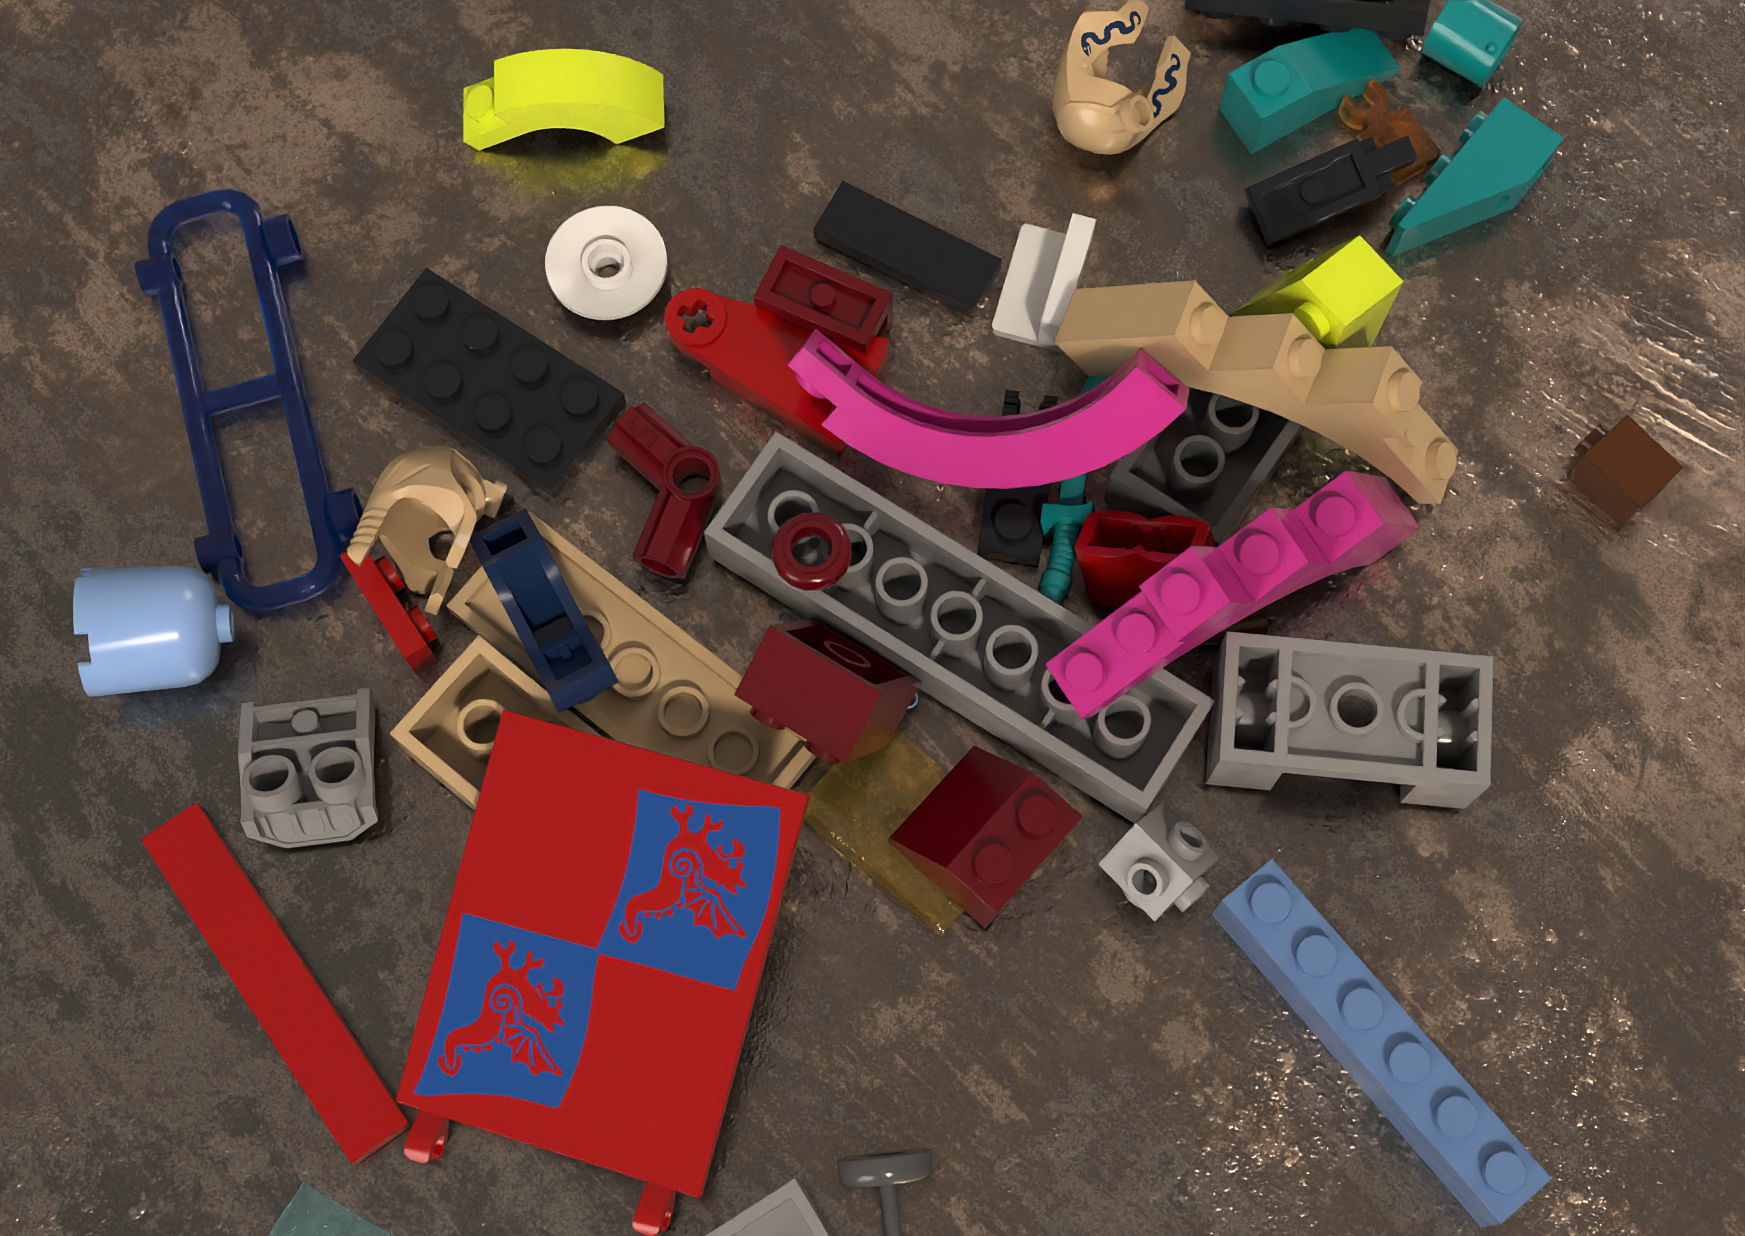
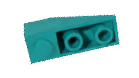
[1385,97,1564,257]

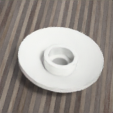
[545,206,667,320]

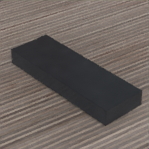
[813,181,1002,317]

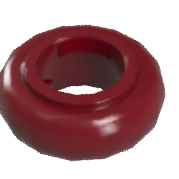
[772,512,852,591]

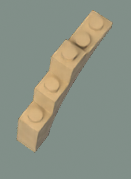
[1054,280,1459,504]

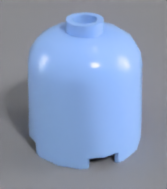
[73,566,234,697]

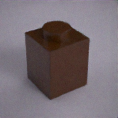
[1567,414,1683,528]

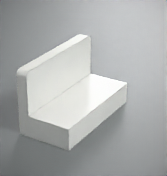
[991,213,1096,352]

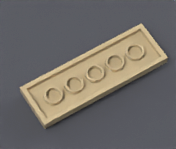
[446,512,816,789]

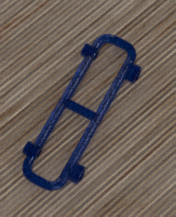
[135,189,363,612]

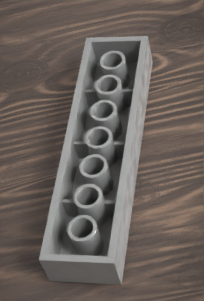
[704,431,1215,823]

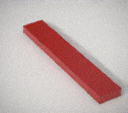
[141,802,412,1165]

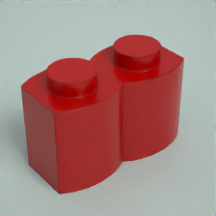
[1074,510,1215,609]

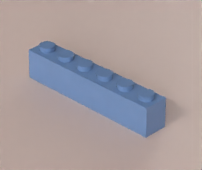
[1211,859,1552,1227]

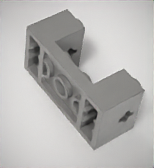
[1206,632,1493,809]

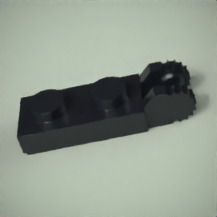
[977,390,1058,566]

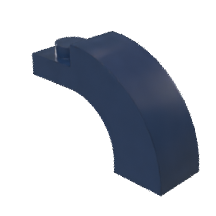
[469,508,619,713]

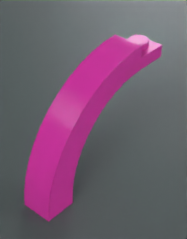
[788,329,1189,489]

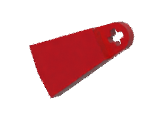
[664,288,890,459]

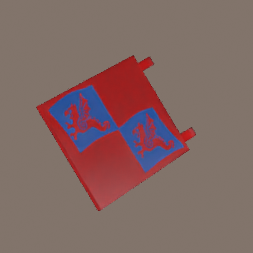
[395,710,810,1236]

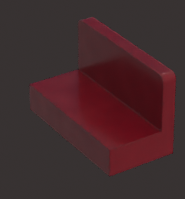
[753,245,893,355]

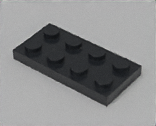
[353,268,626,498]

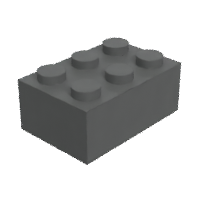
[1104,387,1306,547]

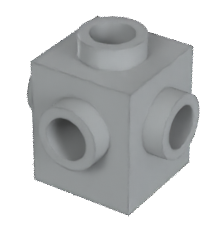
[1098,801,1220,921]

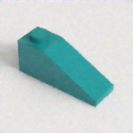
[1219,28,1401,155]

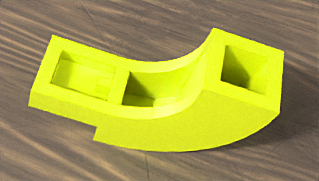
[463,49,665,151]

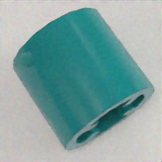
[1420,0,1525,89]

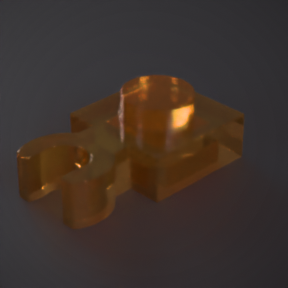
[1338,80,1442,191]

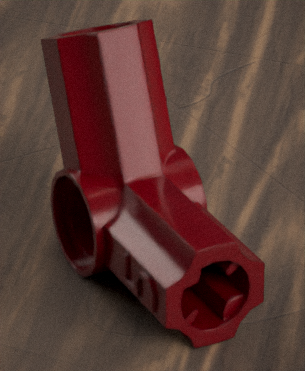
[607,402,724,579]

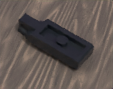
[1244,135,1418,247]

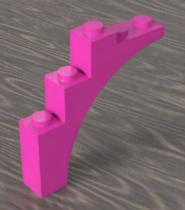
[1045,470,1421,719]

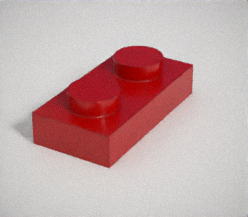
[340,552,438,675]

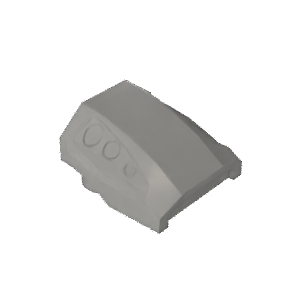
[238,687,378,848]

